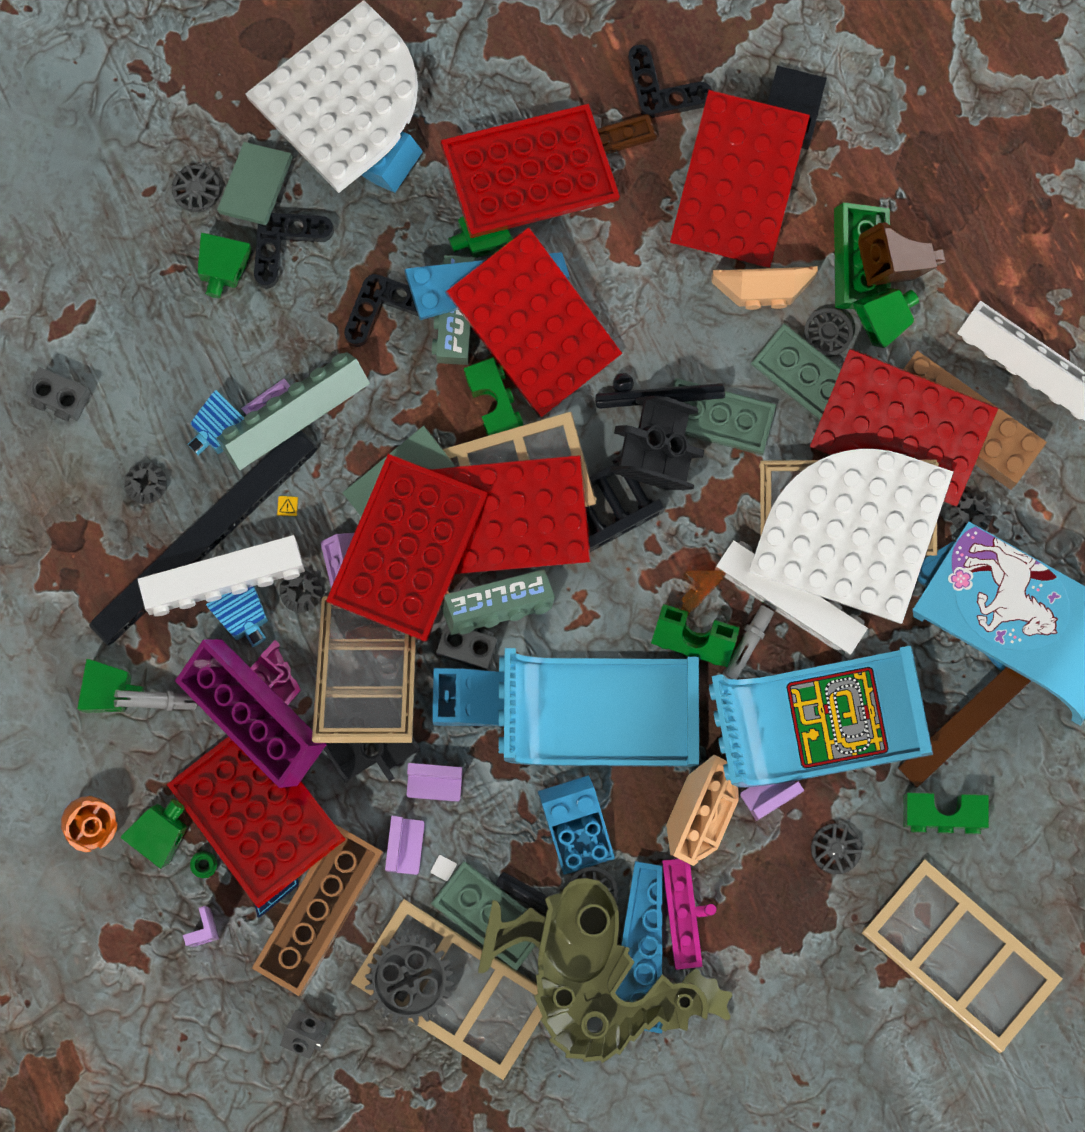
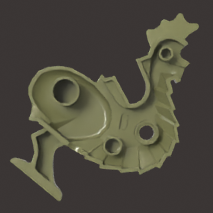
[478,878,732,1063]

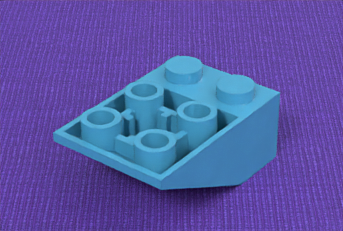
[361,132,423,193]
[433,668,505,727]
[538,775,615,875]

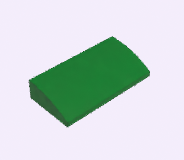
[834,202,891,310]

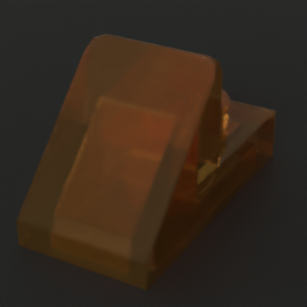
[681,570,726,616]

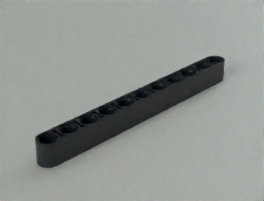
[89,430,318,646]

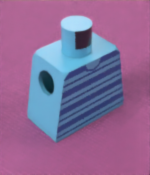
[187,390,244,456]
[206,586,268,647]

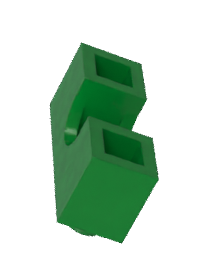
[464,358,524,436]
[651,604,740,667]
[903,793,989,834]

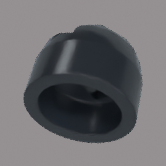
[613,373,634,392]

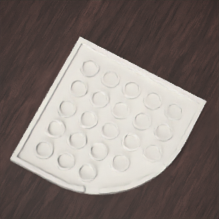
[246,0,418,193]
[749,449,953,624]

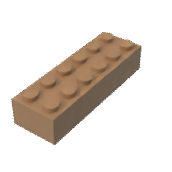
[903,351,1047,490]
[252,825,385,996]

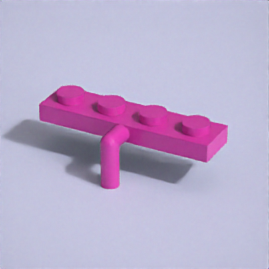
[662,859,716,970]

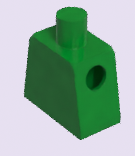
[448,216,512,258]
[198,233,252,298]
[852,288,919,348]
[77,659,144,713]
[120,799,187,869]

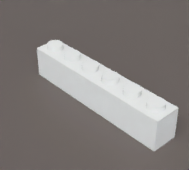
[957,301,1085,421]
[138,535,305,616]
[714,540,868,658]

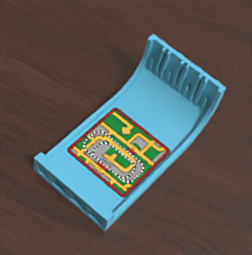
[709,646,933,787]

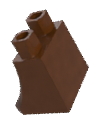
[858,222,945,286]

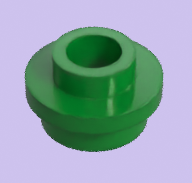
[190,851,218,878]

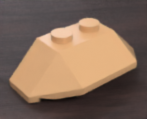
[711,266,818,310]
[666,755,739,866]

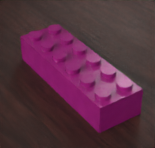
[175,639,327,788]

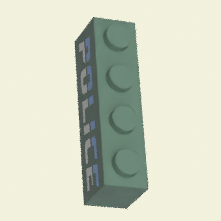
[432,255,475,365]
[441,569,555,635]

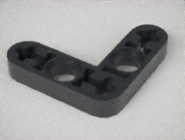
[628,45,712,118]
[254,213,334,289]
[344,274,419,347]

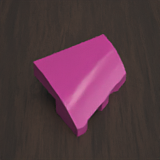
[250,640,301,705]

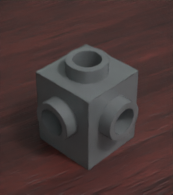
[280,1010,326,1059]

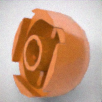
[61,796,117,852]

